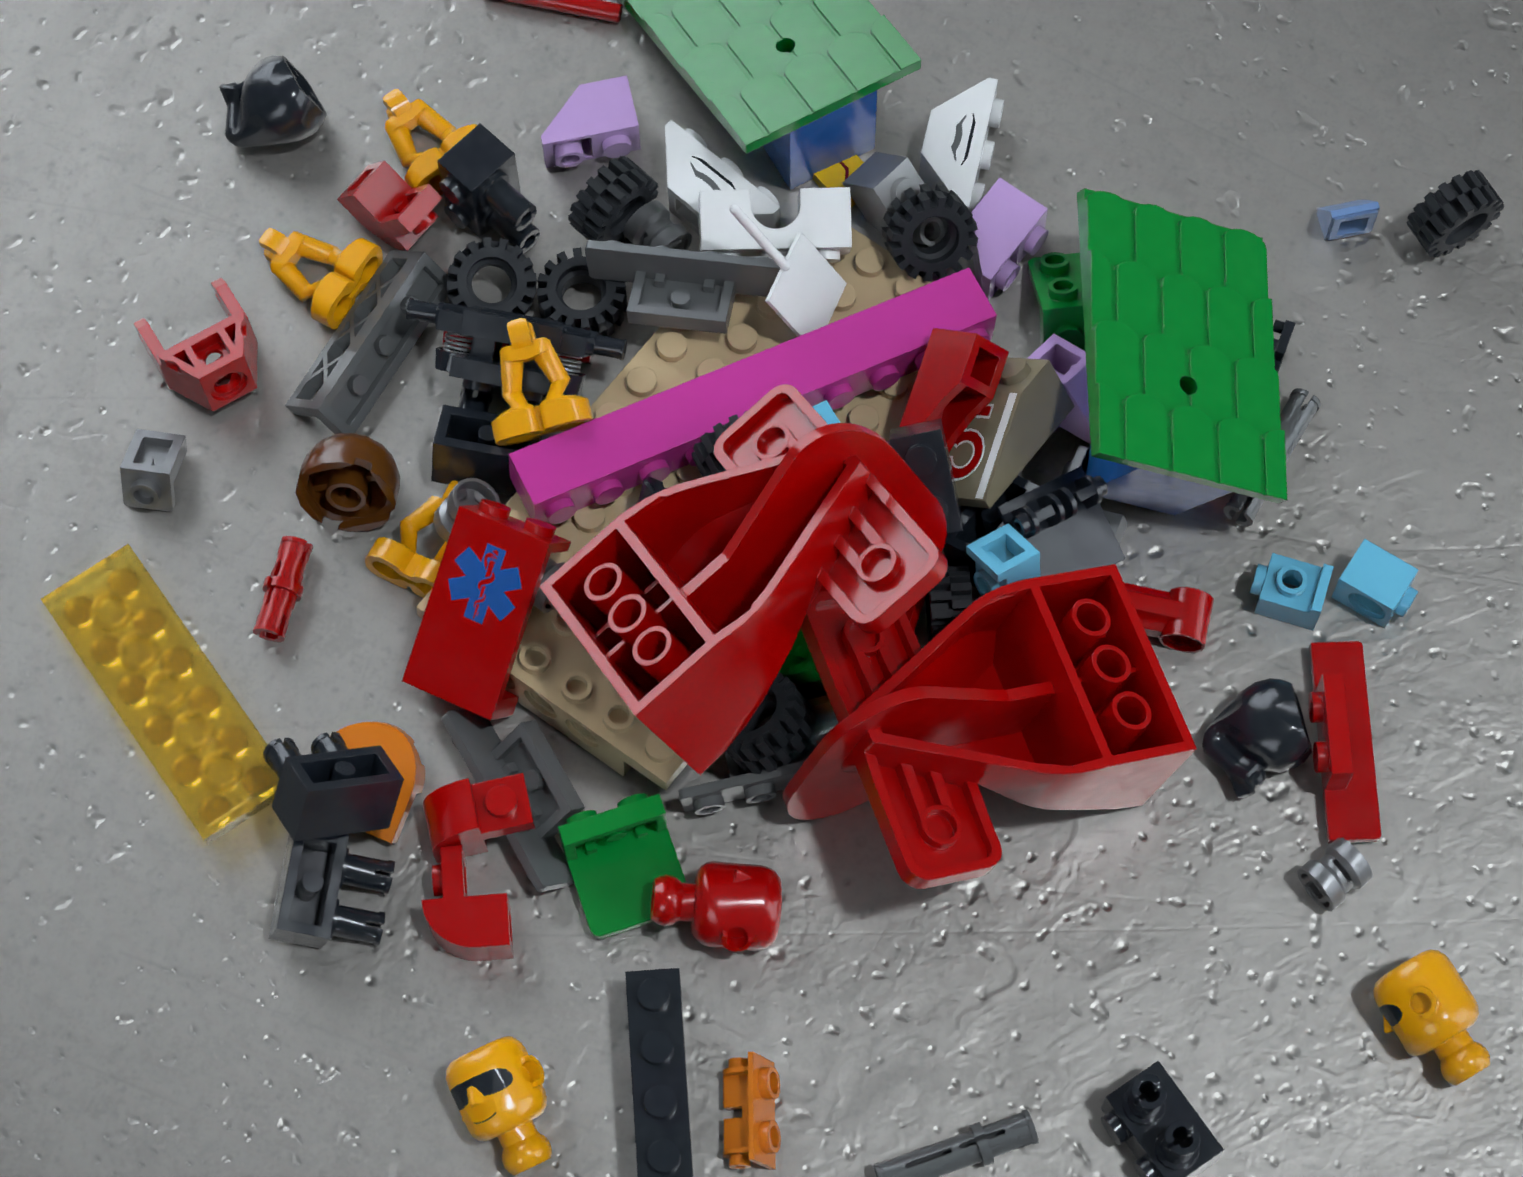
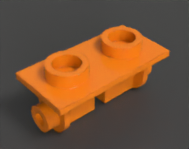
[723,1051,781,1170]

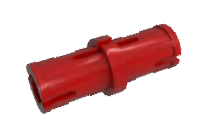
[252,536,313,642]

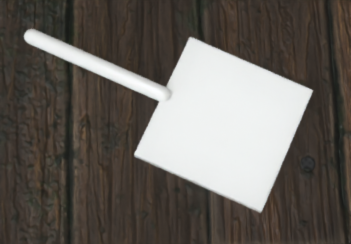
[730,205,847,337]

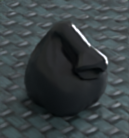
[219,55,327,147]
[1202,678,1313,798]

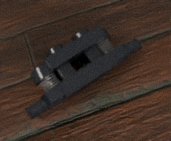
[406,298,627,401]

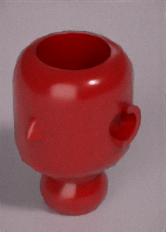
[650,861,782,952]

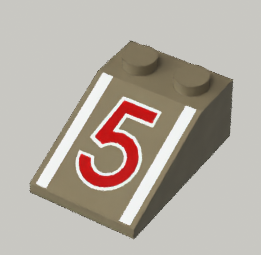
[949,357,1075,509]

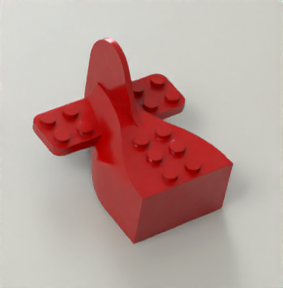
[539,384,948,775]
[783,564,1197,889]

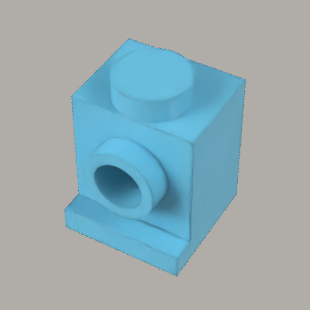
[966,523,1041,596]
[1250,553,1334,630]

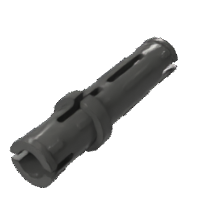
[1223,388,1321,526]
[873,1109,1039,1177]

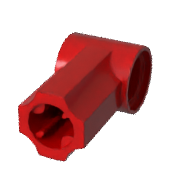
[1124,583,1214,653]

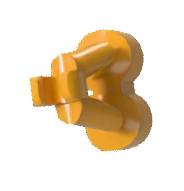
[382,89,477,196]
[259,228,383,329]
[491,318,593,446]
[365,480,459,598]

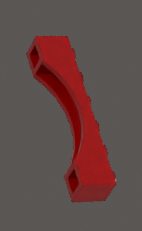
[899,328,1009,631]

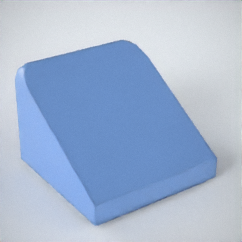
[1316,200,1380,241]

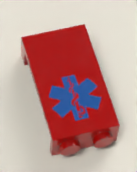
[402,499,571,720]

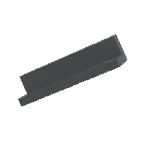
[285,250,448,434]

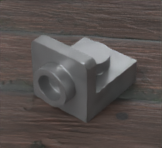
[120,429,187,512]

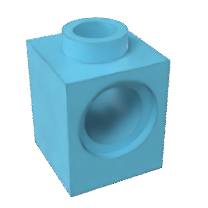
[1332,539,1419,628]

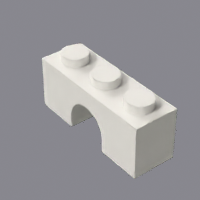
[698,187,852,263]

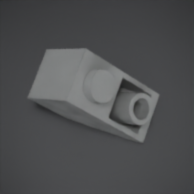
[843,152,947,248]

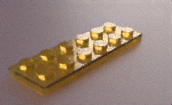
[41,544,279,846]

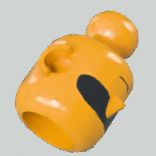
[1373,949,1490,1086]
[446,1036,552,1176]

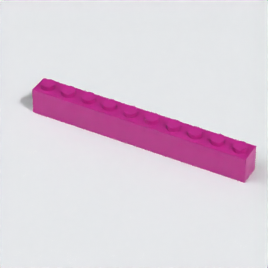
[509,268,997,524]

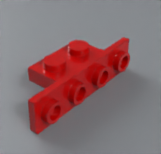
[1308,641,1382,844]

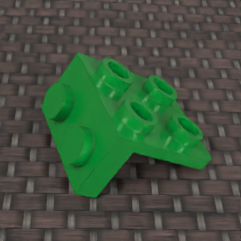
[1028,252,1085,351]
[558,793,686,939]

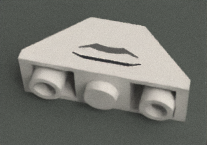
[919,78,1005,212]
[665,120,780,234]

